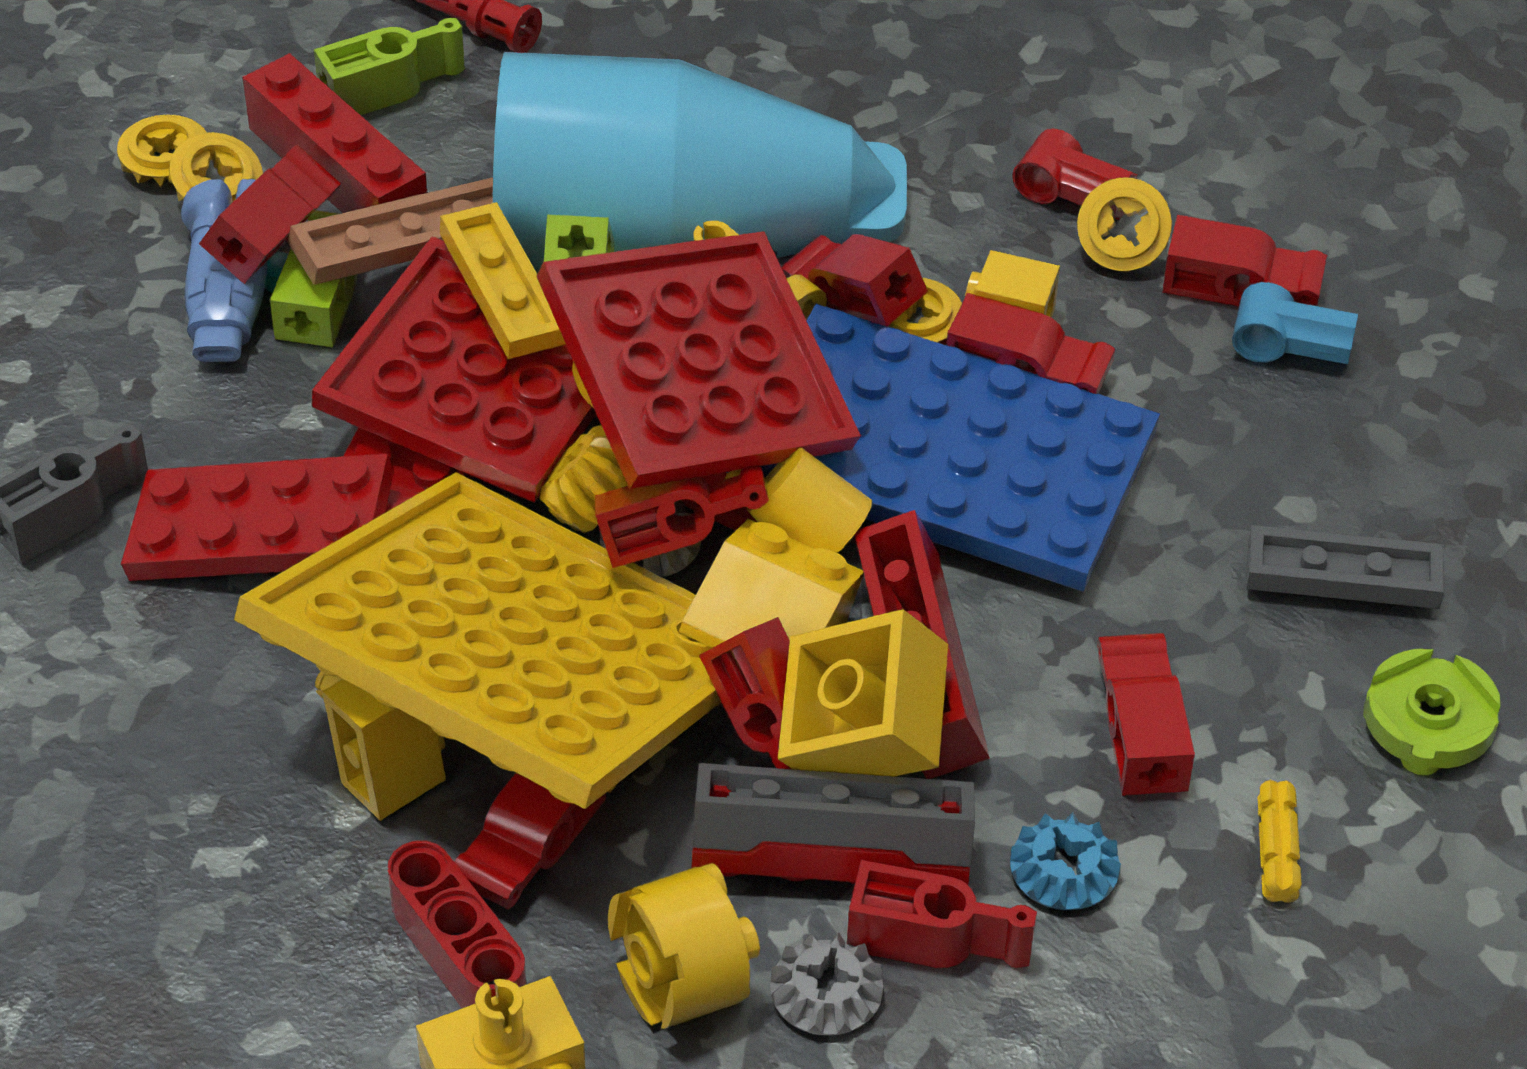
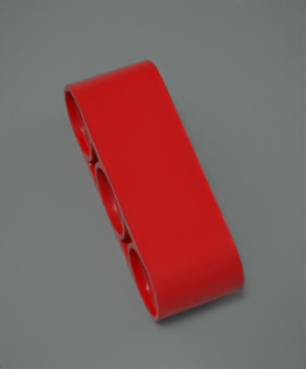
[388,840,527,1008]

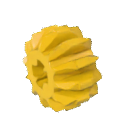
[539,425,628,533]

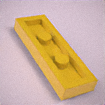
[439,202,566,359]

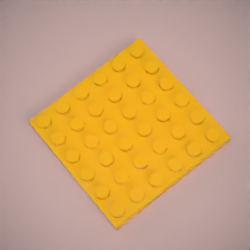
[234,472,721,809]

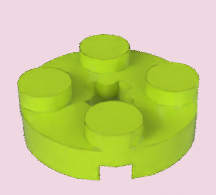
[1363,649,1500,775]

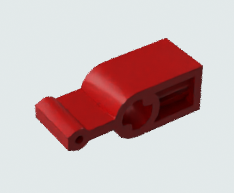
[199,144,341,284]
[1162,215,1327,306]
[781,234,928,327]
[946,293,1115,394]
[595,466,769,568]
[699,617,793,770]
[1097,633,1195,796]
[454,772,606,910]
[847,860,1037,968]

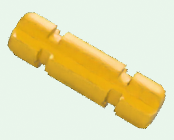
[1257,779,1302,903]

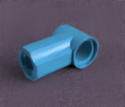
[1232,282,1358,364]

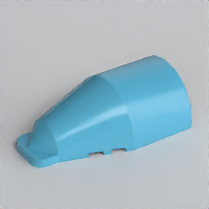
[493,52,907,274]

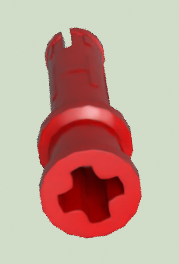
[415,0,543,53]

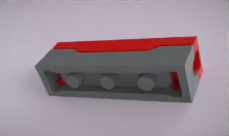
[691,763,975,885]

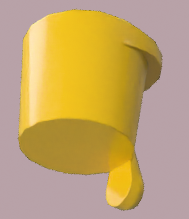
[725,448,872,553]

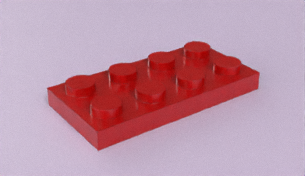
[121,453,394,581]

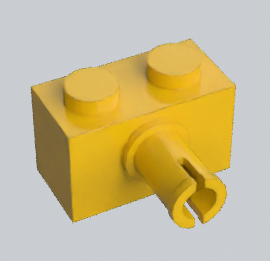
[315,671,446,821]
[416,976,585,1069]

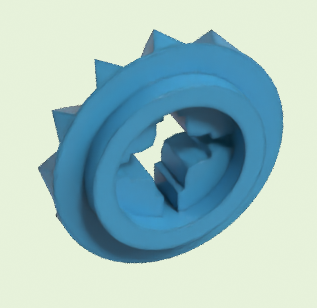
[1010,812,1121,910]

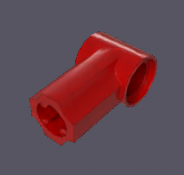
[1012,128,1138,220]

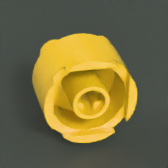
[608,863,760,1029]

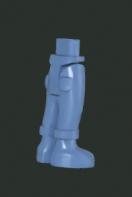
[181,179,267,362]

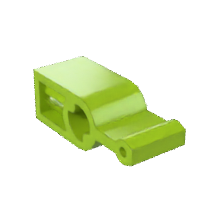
[314,18,465,115]
[270,210,357,347]
[544,214,614,262]

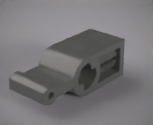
[0,424,148,565]

